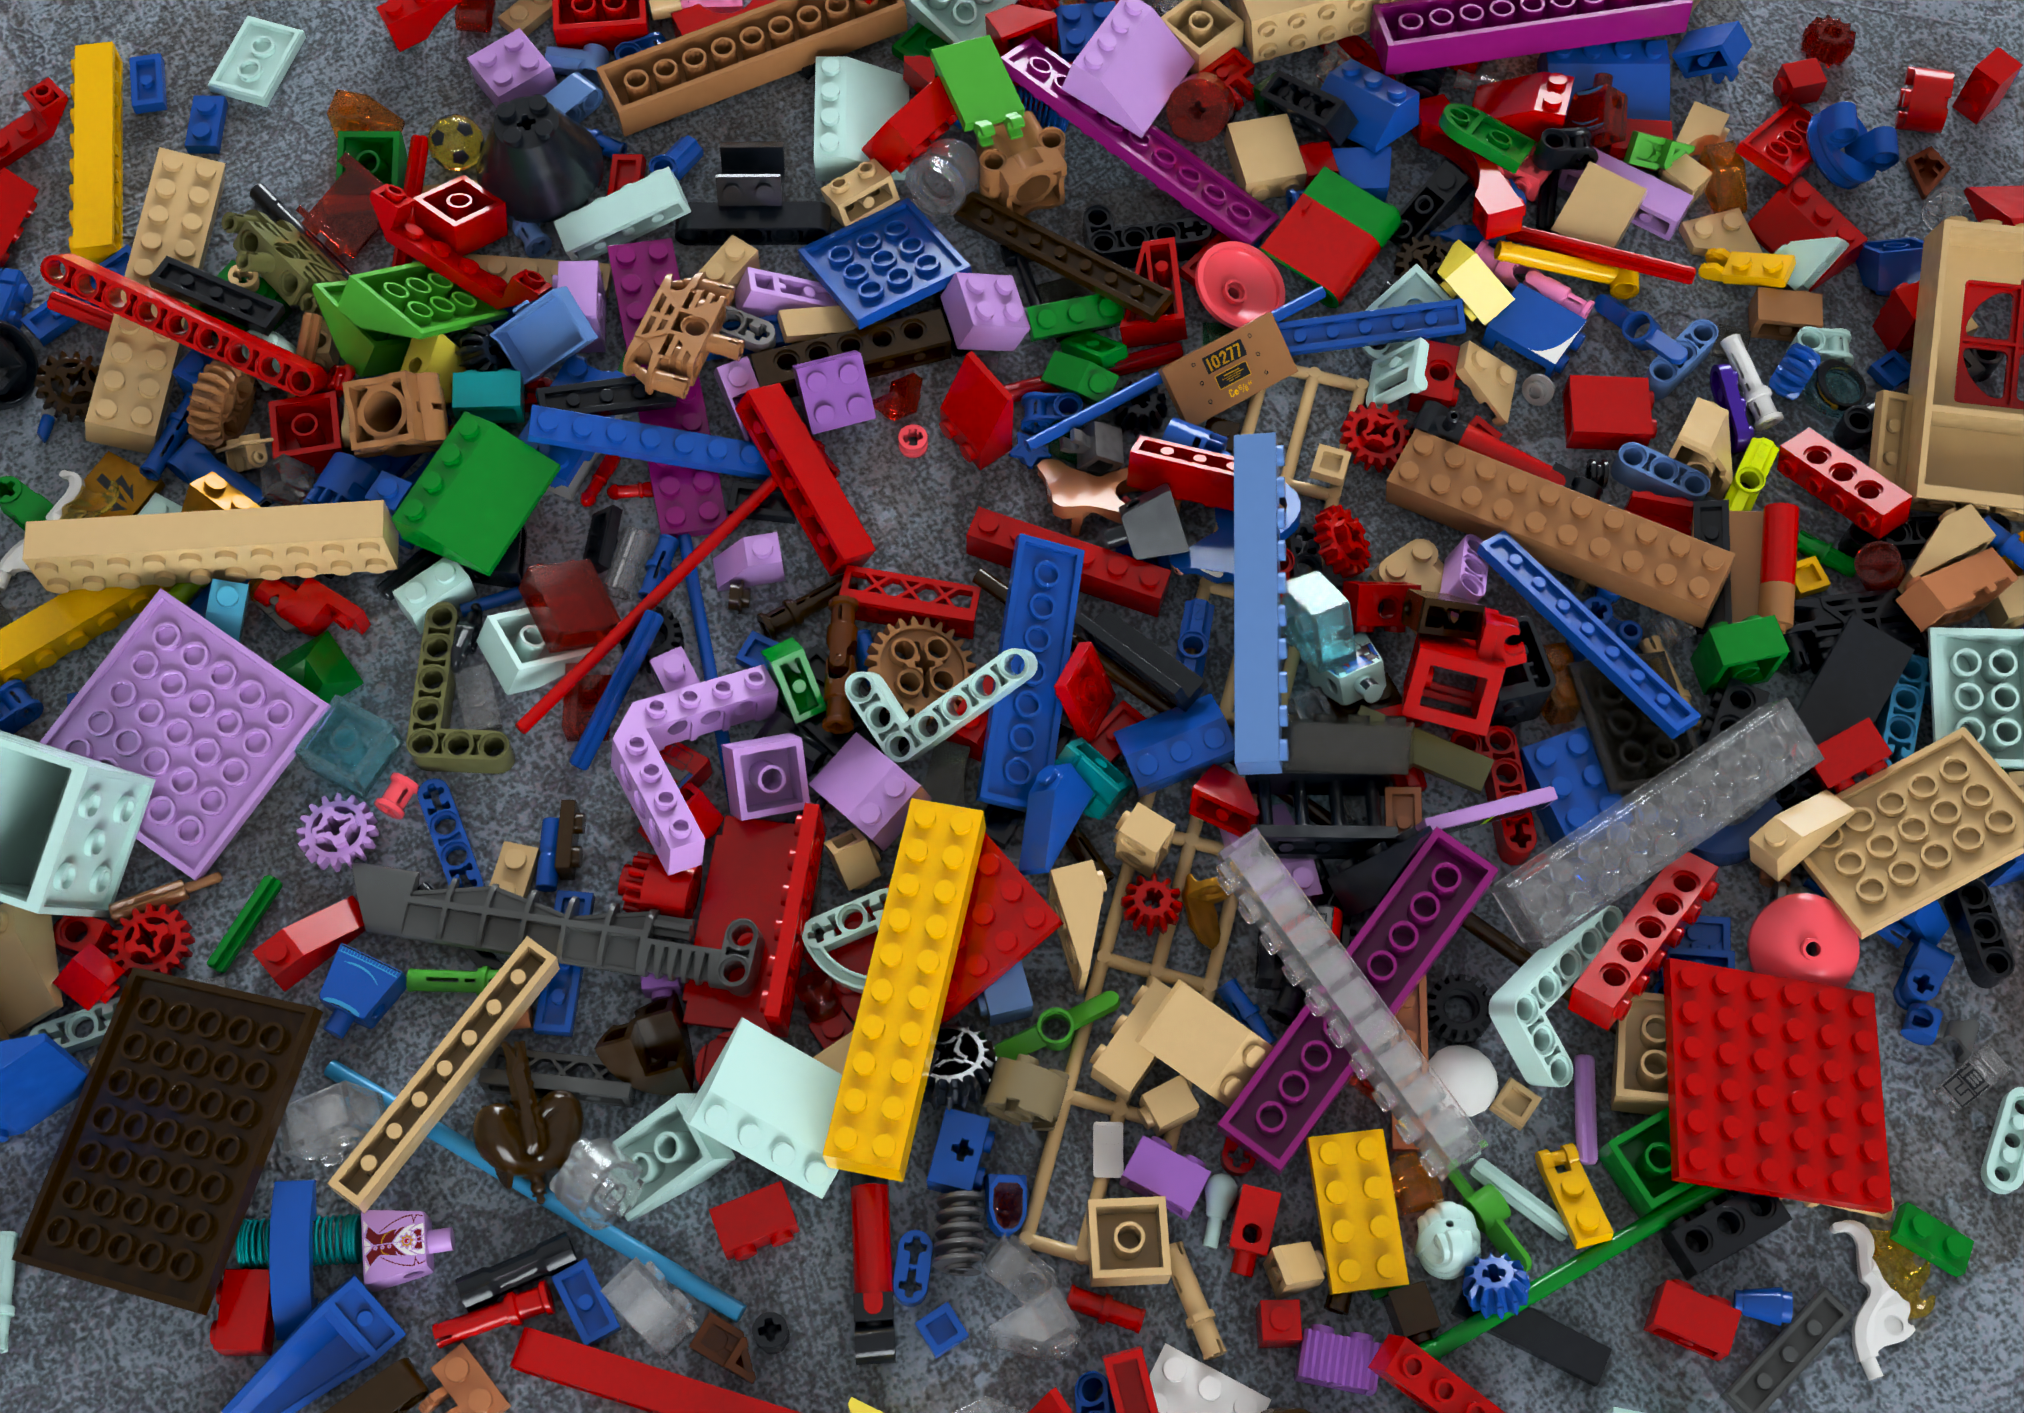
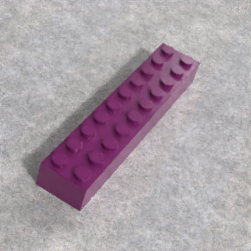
[1369,0,1693,76]
[1217,827,1499,1176]

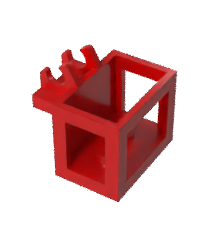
[1402,607,1527,736]

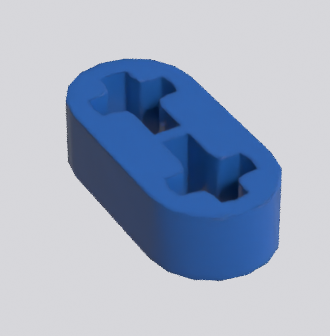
[893,1230,933,1307]

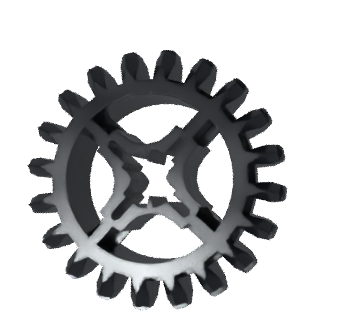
[922,1020,997,1111]

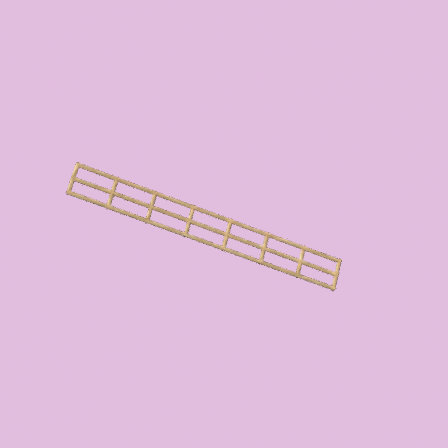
[1018,365,1369,1265]

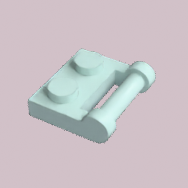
[1366,337,1430,409]

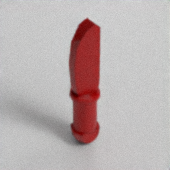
[580,454,621,507]
[607,482,653,500]

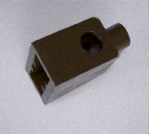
[1401,589,1485,640]

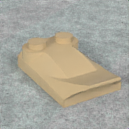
[1368,539,1458,635]

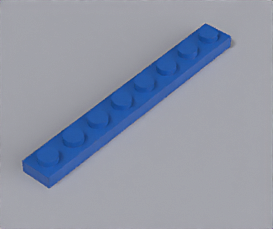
[527,404,771,481]
[1476,530,1701,740]

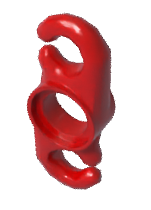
[318,364,356,398]

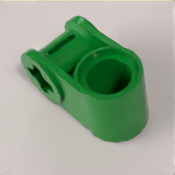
[0,476,54,531]

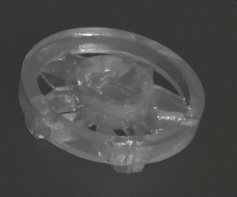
[1921,185,1978,230]

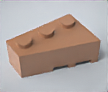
[1896,547,2019,632]

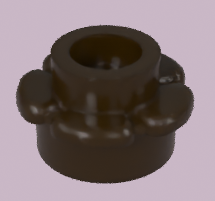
[728,580,751,614]

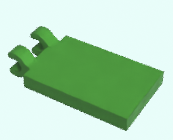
[930,35,1025,148]

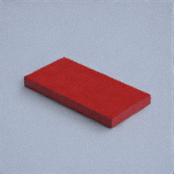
[1735,100,1814,186]

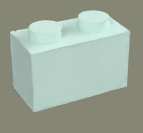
[392,557,477,634]

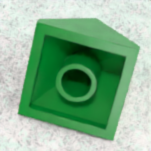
[335,131,408,196]
[271,630,364,704]

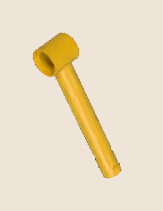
[1494,240,1639,300]

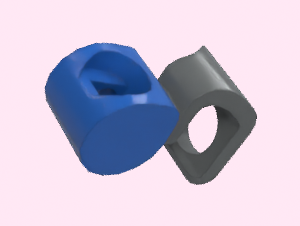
[1901,1003,1980,1063]

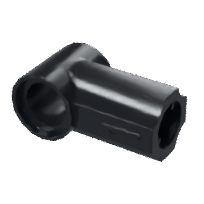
[753,712,828,777]

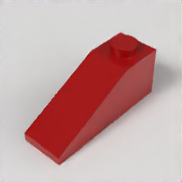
[252,895,366,992]

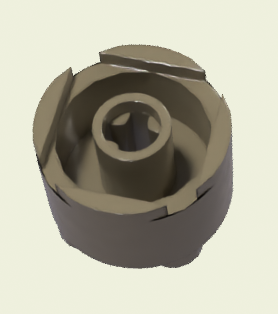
[983,1054,1069,1131]

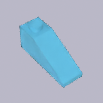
[205,578,249,643]

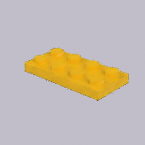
[1305,1129,1409,1295]

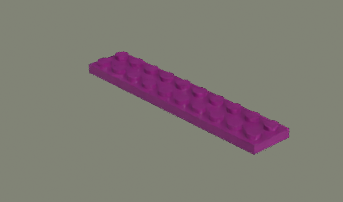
[1001,37,1280,246]
[607,238,727,539]

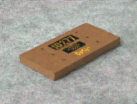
[1158,312,1298,425]

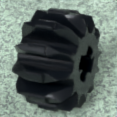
[455,324,511,372]
[1112,381,1168,438]

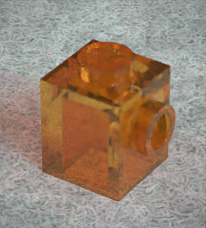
[1390,1152,1444,1216]

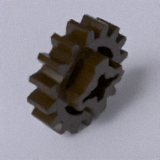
[1393,235,1452,294]
[34,351,100,423]

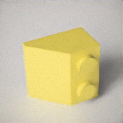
[1437,239,1515,326]

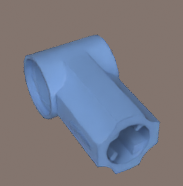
[545,43,610,86]

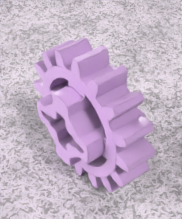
[296,793,379,872]

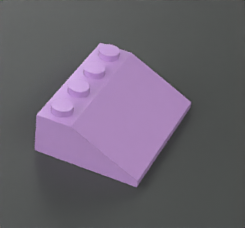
[1061,0,1195,138]

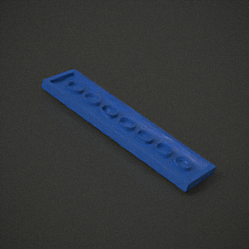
[976,533,1085,812]

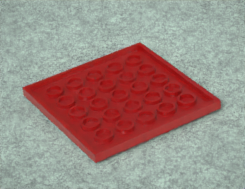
[1663,958,1893,1214]

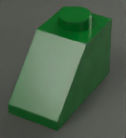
[1040,350,1119,406]
[761,637,826,724]

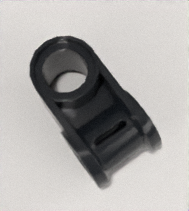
[1532,127,1599,171]

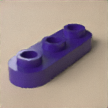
[1710,364,1755,453]

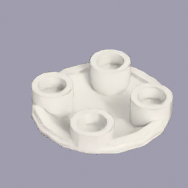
[1429,1045,1498,1117]

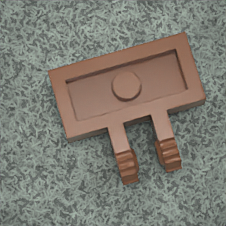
[418,1342,511,1413]

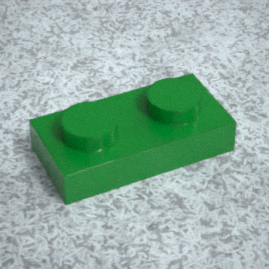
[1060,331,1128,369]
[1889,1202,1974,1278]

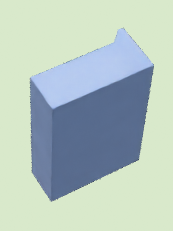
[490,286,598,385]

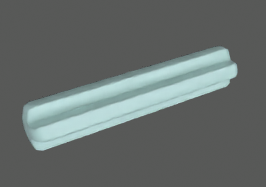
[1470,1158,1569,1242]

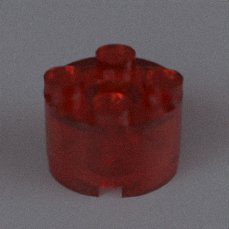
[1167,72,1234,142]

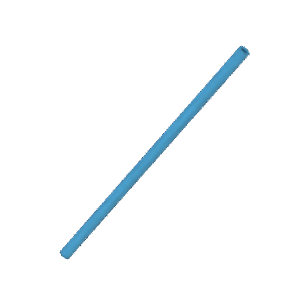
[324,1059,747,1323]

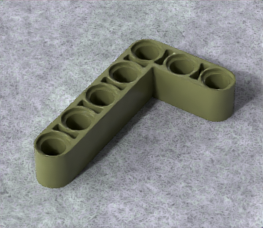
[406,601,515,774]

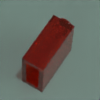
[518,559,621,653]

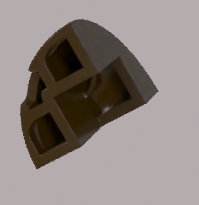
[594,993,694,1096]

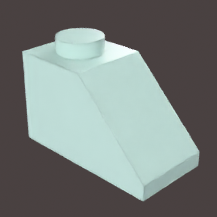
[1774,237,1850,291]

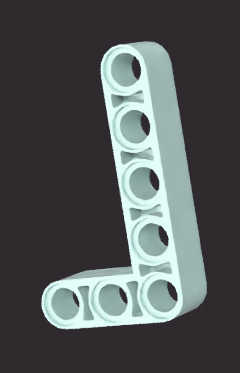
[845,648,1038,762]
[1488,906,1624,1087]

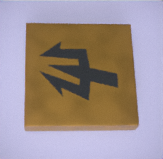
[72,451,165,518]

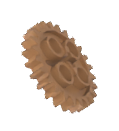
[864,616,976,726]

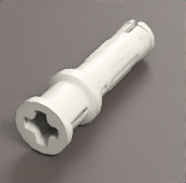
[1720,334,1784,431]

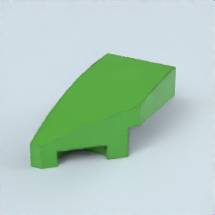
[1623,130,1695,170]

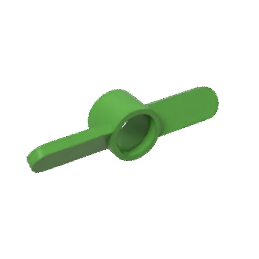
[993,991,1121,1060]
[1434,1150,1532,1272]

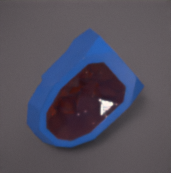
[984,1174,1027,1237]

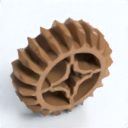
[186,360,256,450]

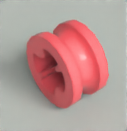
[898,424,928,458]

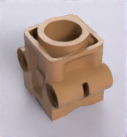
[976,111,1067,217]
[342,370,449,458]

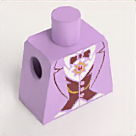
[361,1210,455,1292]

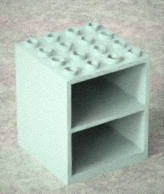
[0,730,156,918]

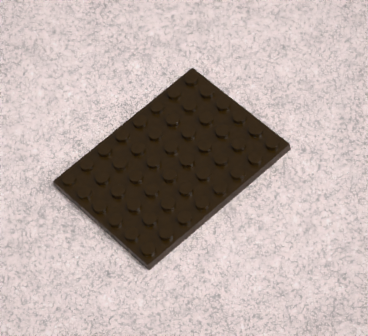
[11,967,323,1316]

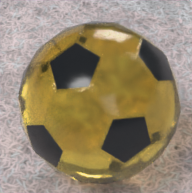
[427,114,484,172]

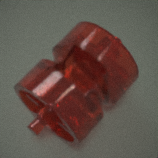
[1854,541,1907,591]

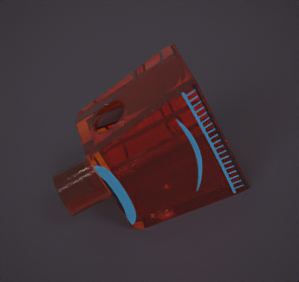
[1563,73,1628,148]

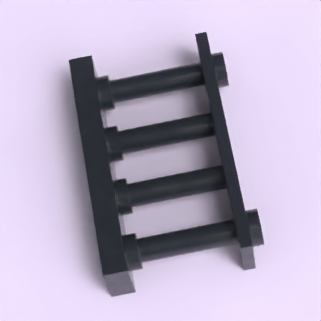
[1245,767,1398,859]

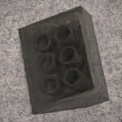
[1566,651,1709,799]

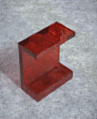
[296,152,385,259]

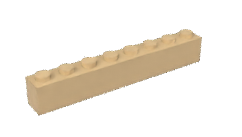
[327,936,560,1214]

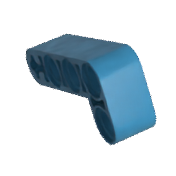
[1876,654,1931,767]

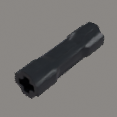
[455,1231,579,1313]

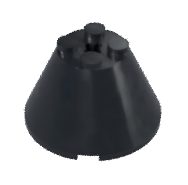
[476,94,604,223]

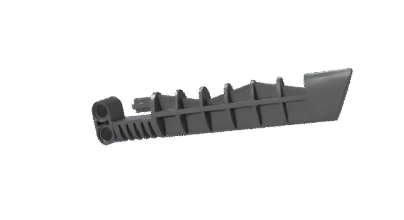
[352,862,765,996]

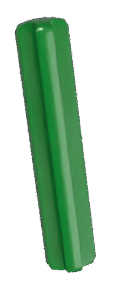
[207,875,283,974]

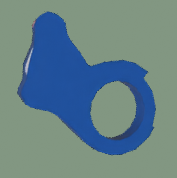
[1169,483,1301,584]

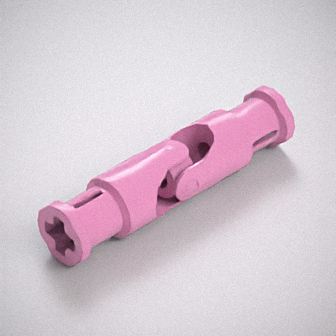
[1474,239,1595,319]

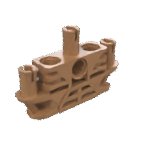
[623,272,745,399]

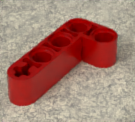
[1450,725,1537,866]

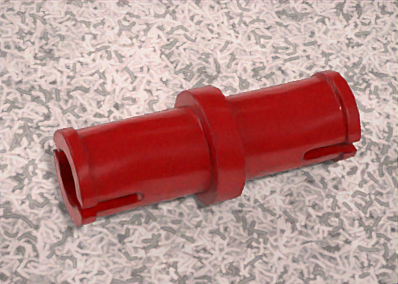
[1064,1284,1146,1334]

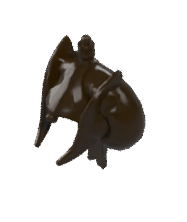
[472,1040,584,1204]

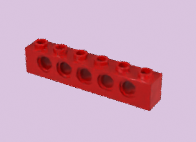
[1568,847,1719,1031]

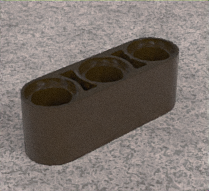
[323,1358,429,1413]

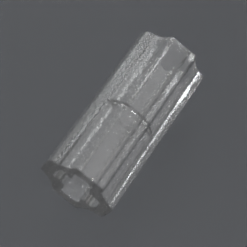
[602,526,652,600]

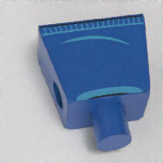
[319,943,407,1039]

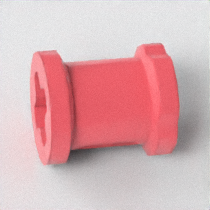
[374,772,419,820]

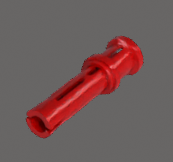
[432,1280,556,1349]

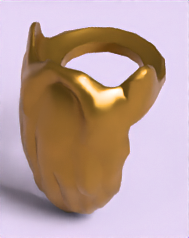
[1181,873,1236,949]

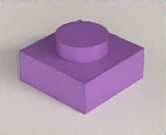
[641,974,683,1001]

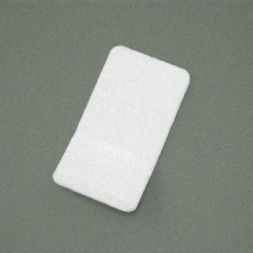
[1093,1122,1124,1178]

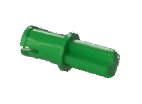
[1797,530,1860,578]

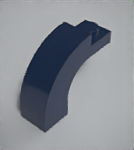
[1648,798,1783,867]

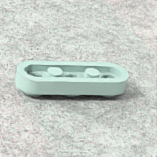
[1981,1087,2024,1194]

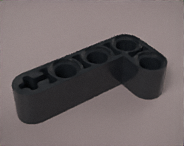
[1082,204,1212,269]

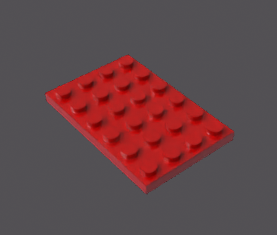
[803,832,1064,1024]

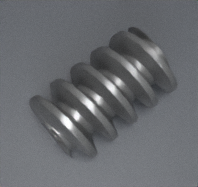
[933,1190,985,1277]

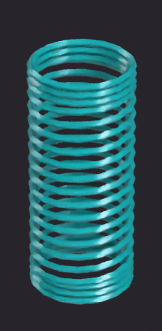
[236,1213,363,1269]

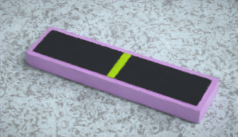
[1415,786,1558,839]

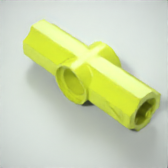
[1723,437,1779,511]

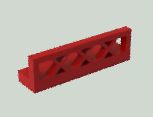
[839,565,981,640]

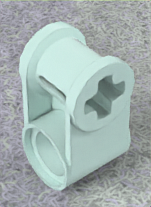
[1786,326,1854,371]

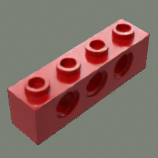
[1777,427,1913,540]
[1368,1334,1505,1413]

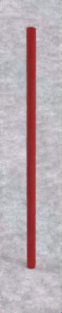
[515,474,778,734]

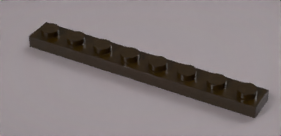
[952,190,1174,323]

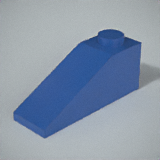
[1019,763,1094,876]

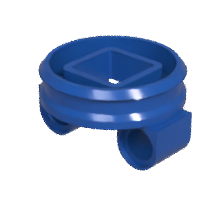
[1806,101,1900,189]

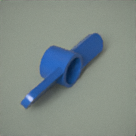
[1594,294,1688,365]

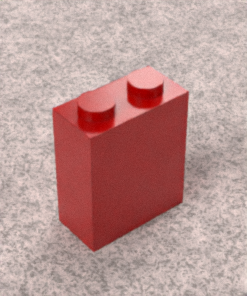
[1562,375,1657,450]

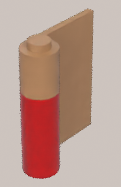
[1686,503,1800,634]

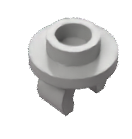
[1522,373,1558,406]

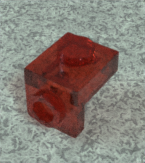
[873,372,923,421]

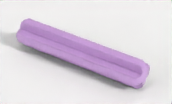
[1573,1054,1598,1165]

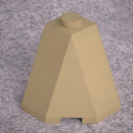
[1668,397,1733,500]

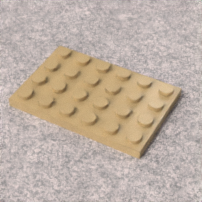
[1800,727,2024,940]

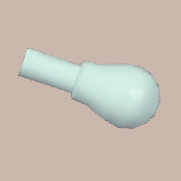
[1202,1173,1238,1249]

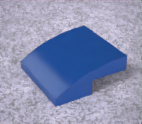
[1658,915,1735,980]

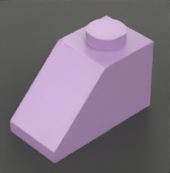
[713,532,785,591]

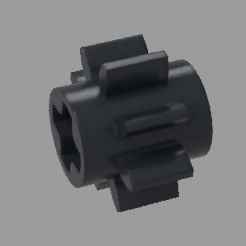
[1773,771,1819,811]

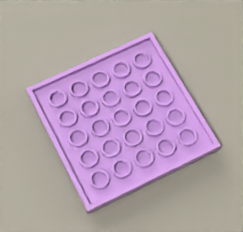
[39,588,332,881]

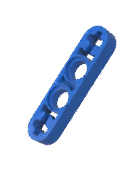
[417,778,485,888]

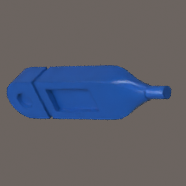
[1430,224,1516,249]

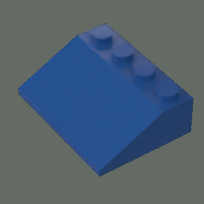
[1537,40,1670,137]
[0,1033,90,1143]

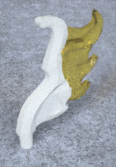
[0,470,120,592]
[1829,1210,1936,1381]

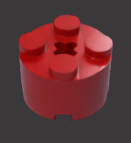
[1894,66,1954,134]

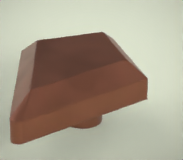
[1905,146,1951,200]

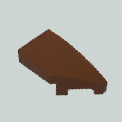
[688,1312,756,1384]

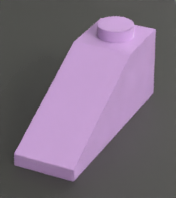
[734,267,838,317]

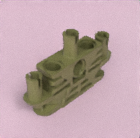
[221,209,347,314]

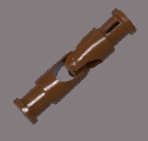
[822,595,859,734]

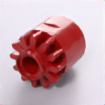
[618,851,702,920]

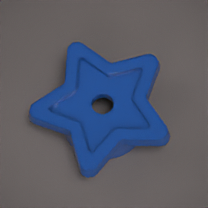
[1009,432,1052,469]

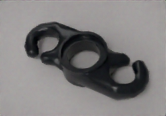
[450,603,482,673]

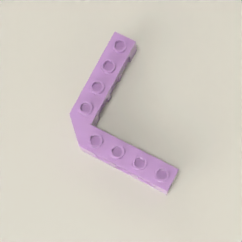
[611,664,778,876]

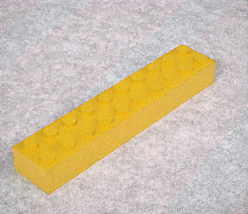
[822,798,986,1182]

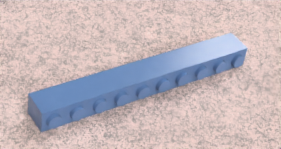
[1234,432,1289,775]

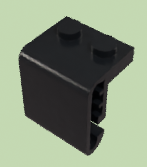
[1489,616,1556,728]

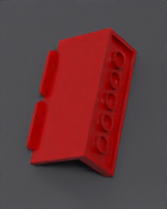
[682,803,827,1038]

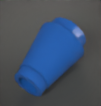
[1733,1287,1793,1326]

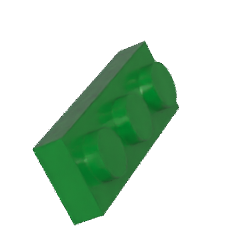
[1024,294,1124,342]

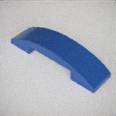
[269,1179,318,1340]

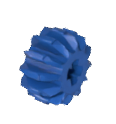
[1769,343,1821,401]
[1462,1251,1531,1320]

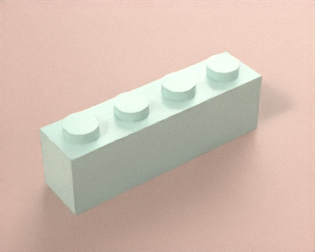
[553,166,691,261]

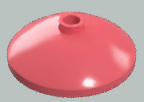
[1195,241,1286,330]
[1747,893,1860,988]

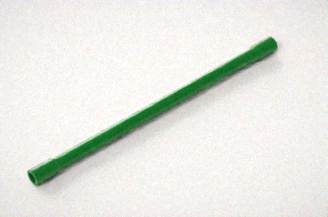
[1418,1185,1728,1362]

